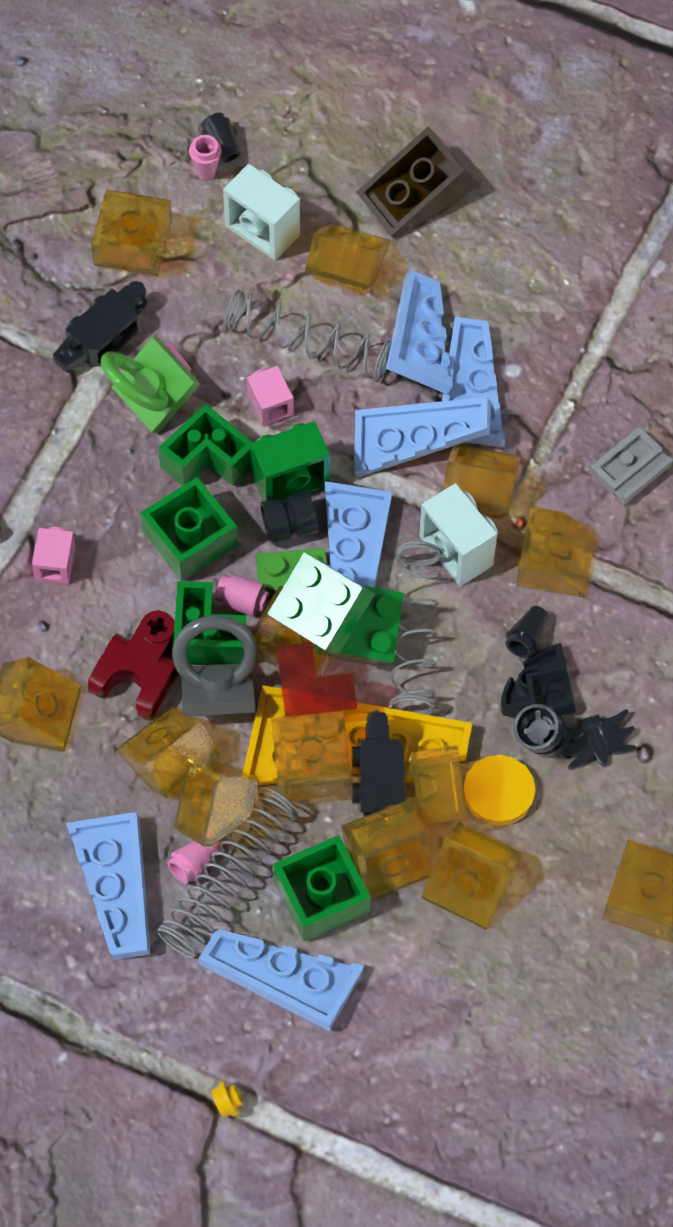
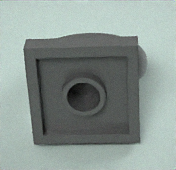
[172,615,258,717]

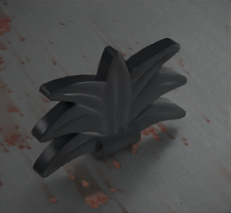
[561,709,636,770]

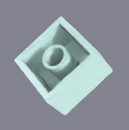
[223,164,300,261]
[419,483,498,587]

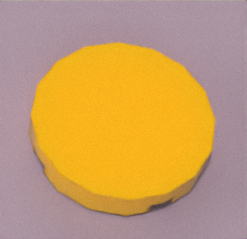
[463,755,536,826]

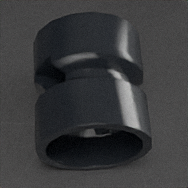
[260,490,319,545]
[513,704,571,758]

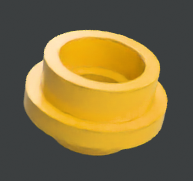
[211,1080,243,1118]

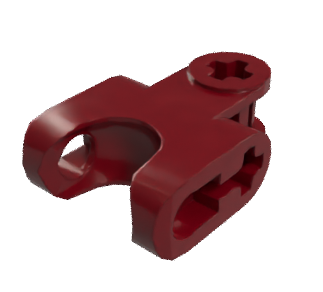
[88,610,178,721]

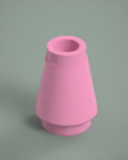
[189,135,222,180]
[167,833,221,884]

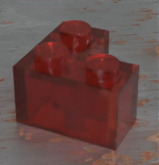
[274,642,357,719]

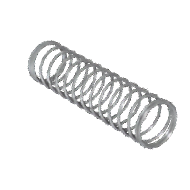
[157,787,298,958]

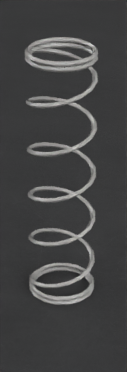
[224,289,392,382]
[389,541,442,715]

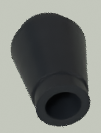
[201,112,241,163]
[505,606,549,658]

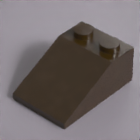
[356,126,479,238]

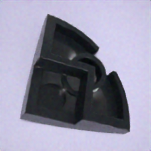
[501,643,576,718]

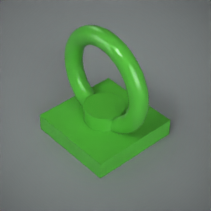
[101,337,200,433]

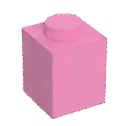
[246,366,294,426]
[32,527,76,584]

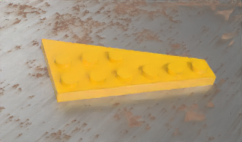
[240,685,472,788]

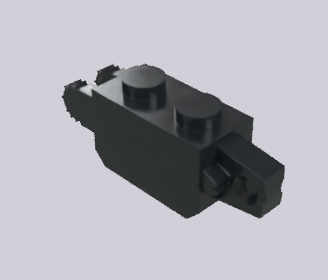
[53,281,147,373]
[351,709,404,840]

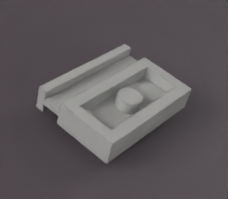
[589,426,673,506]

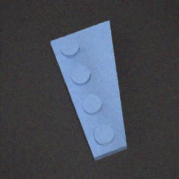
[386,269,453,394]
[442,317,505,448]
[354,397,491,477]
[325,481,392,587]
[66,812,151,960]
[198,929,364,1031]

